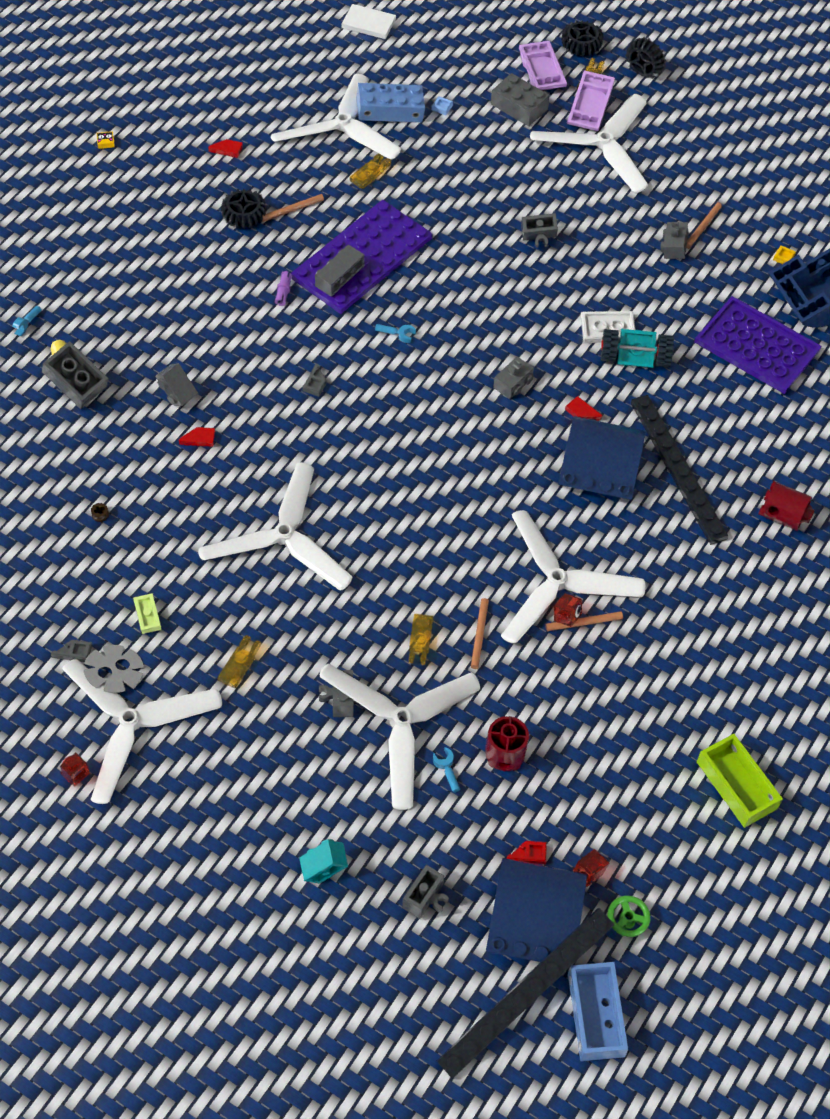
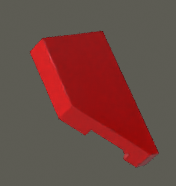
[208,139,243,158]
[565,396,602,421]
[179,427,215,447]

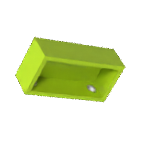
[697,734,783,828]

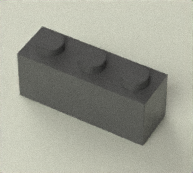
[315,245,364,297]

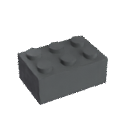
[491,73,550,127]
[42,341,108,409]

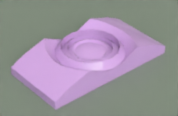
[519,41,567,90]
[567,71,615,131]

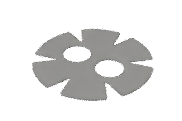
[84,645,144,693]

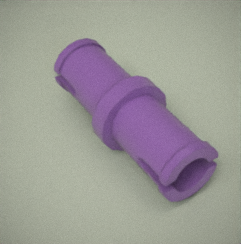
[275,271,292,306]

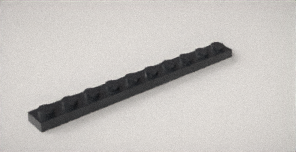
[631,395,728,545]
[436,908,614,1079]

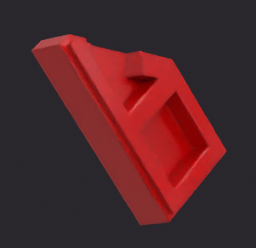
[507,841,547,865]

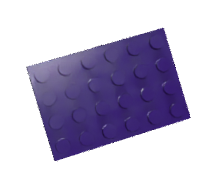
[694,296,822,394]

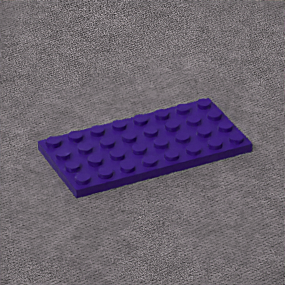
[291,199,433,314]

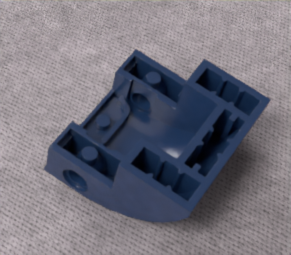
[768,249,830,328]
[558,416,646,500]
[486,858,587,962]

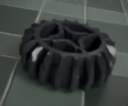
[561,20,604,57]
[625,37,667,79]
[221,189,267,229]

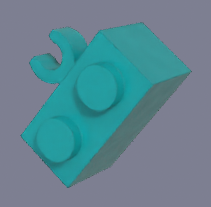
[299,839,348,884]

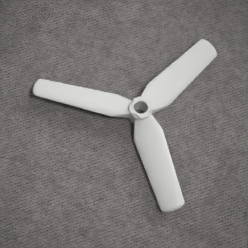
[271,74,401,159]
[530,94,648,193]
[198,462,352,590]
[501,510,646,643]
[62,659,222,804]
[320,664,480,810]

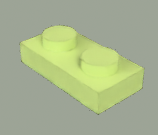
[133,593,161,634]

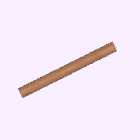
[262,194,324,222]
[687,202,722,249]
[471,598,489,669]
[546,612,623,631]

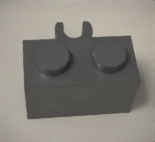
[521,213,558,248]
[661,222,689,259]
[493,356,534,399]
[155,363,198,406]
[319,670,353,717]
[402,865,449,919]

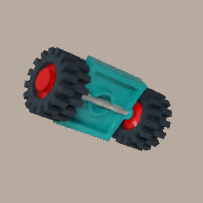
[601,329,674,368]

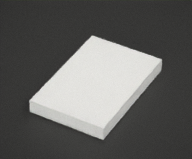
[342,4,396,39]
[580,311,635,343]

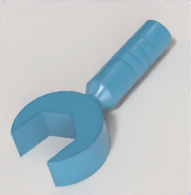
[12,306,42,336]
[375,324,416,343]
[433,747,460,793]

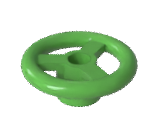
[608,896,650,937]

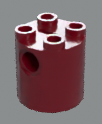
[758,481,815,531]
[485,716,529,771]

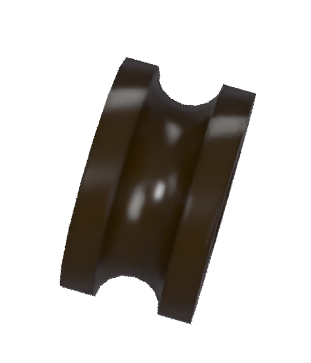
[91,503,109,522]

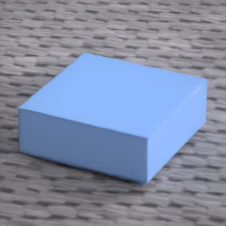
[431,96,453,116]

